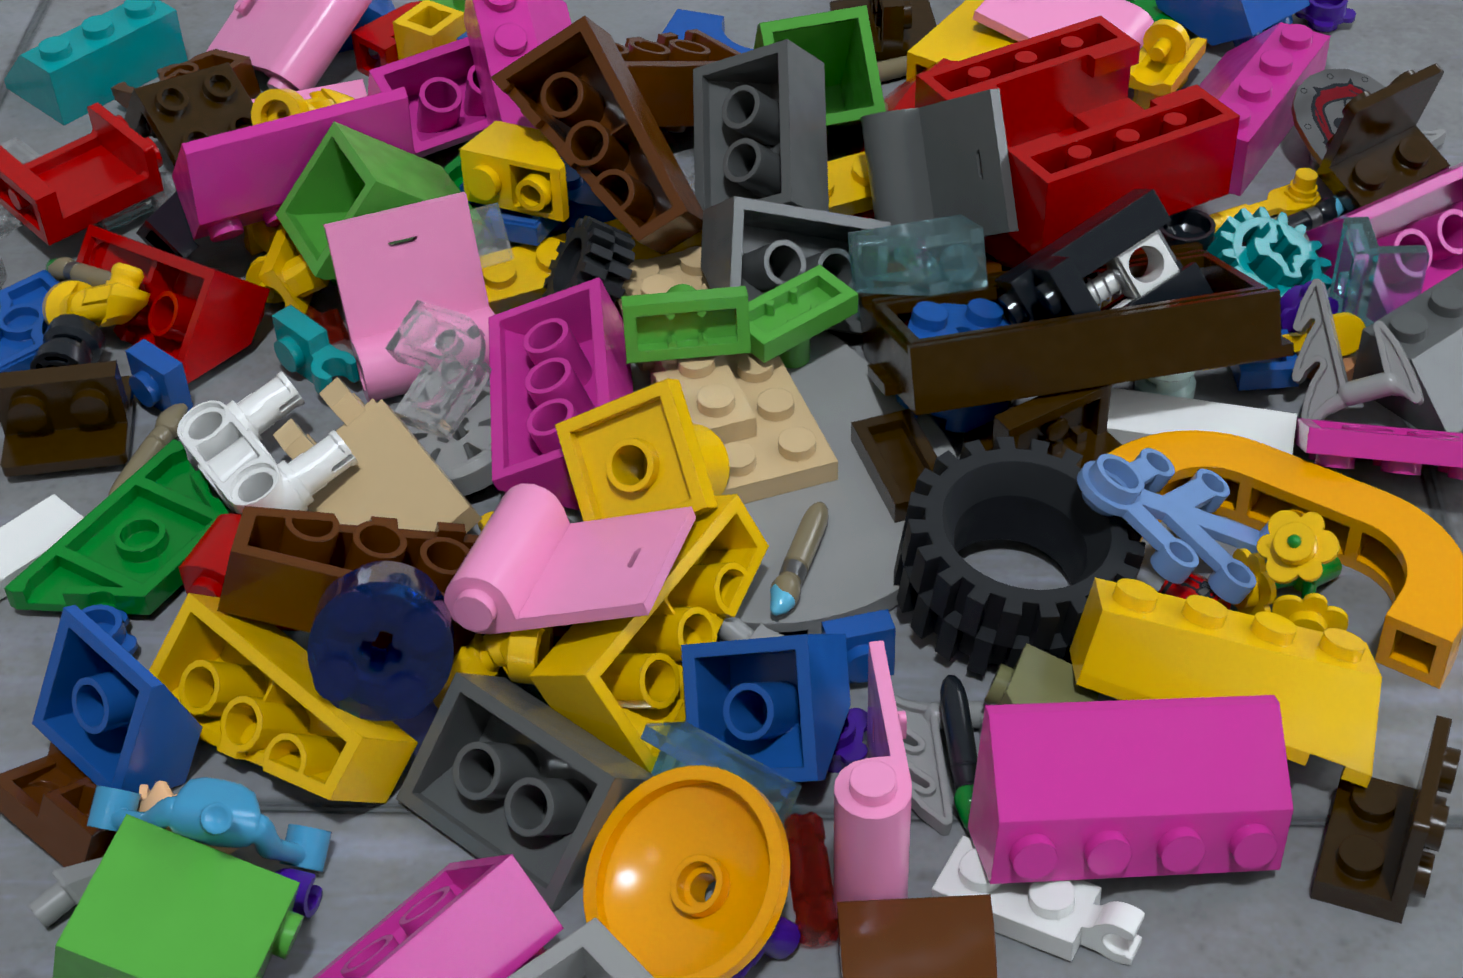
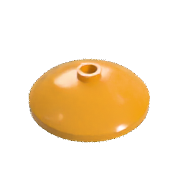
[583,765,790,978]

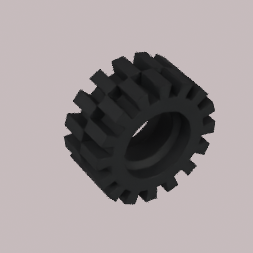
[542,216,635,305]

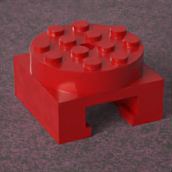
[915,15,1240,268]

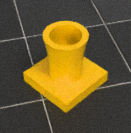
[555,378,730,522]

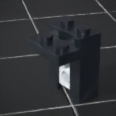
[995,189,1214,324]

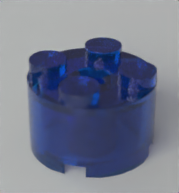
[307,561,454,721]

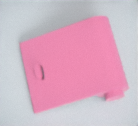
[206,0,373,91]
[973,0,1154,49]
[323,192,495,402]
[444,483,696,634]
[834,641,912,912]

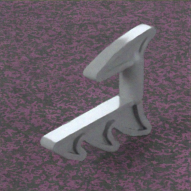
[1292,278,1424,420]
[894,694,990,836]

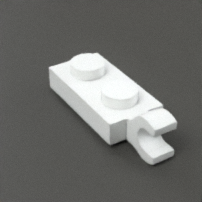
[932,835,1145,965]

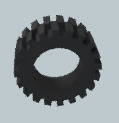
[894,437,1146,676]

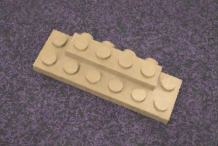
[615,246,838,504]

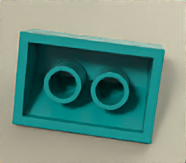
[4,0,188,125]

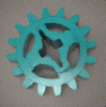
[1207,206,1334,299]

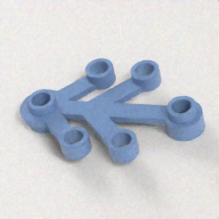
[1077,448,1269,604]

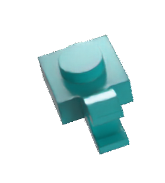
[272,305,360,394]

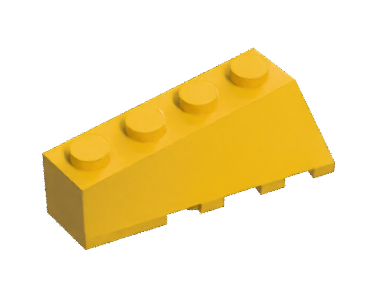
[529,494,769,776]
[1069,577,1382,788]
[149,593,418,803]

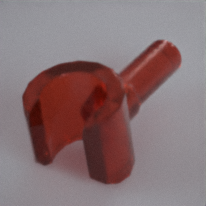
[305,304,350,344]

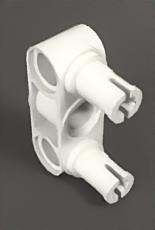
[177,371,358,515]

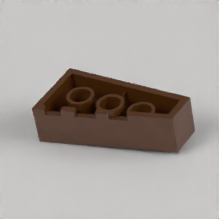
[490,15,703,255]
[615,29,741,132]
[217,506,485,666]

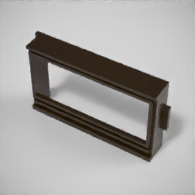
[858,242,1294,415]

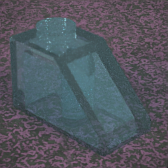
[848,214,988,296]

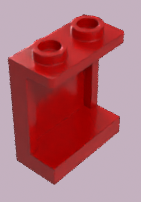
[0,102,164,246]

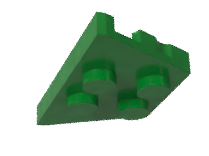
[4,439,229,615]

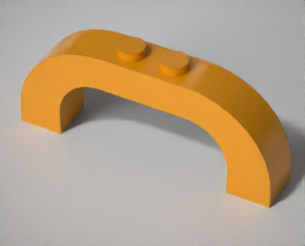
[1107,430,1463,689]

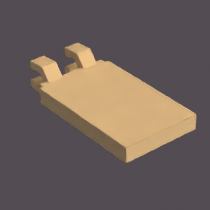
[273,377,482,533]

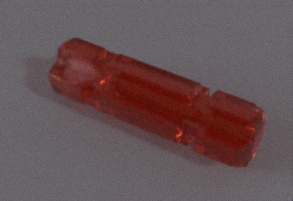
[784,811,838,948]

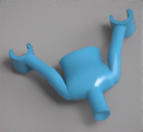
[87,777,332,872]

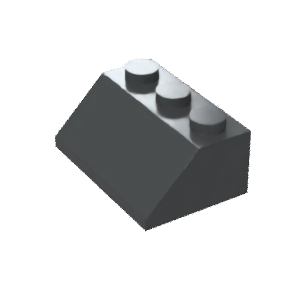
[693,39,829,212]
[701,196,891,336]
[1352,268,1463,433]
[396,672,654,910]

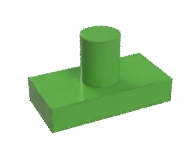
[748,264,858,368]
[621,284,751,364]

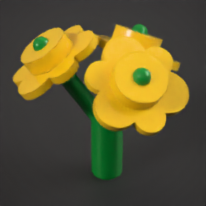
[1233,510,1349,632]

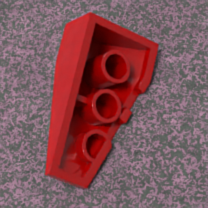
[76,224,270,384]

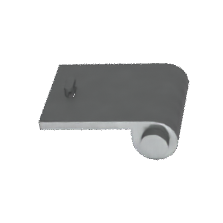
[860,88,1019,261]

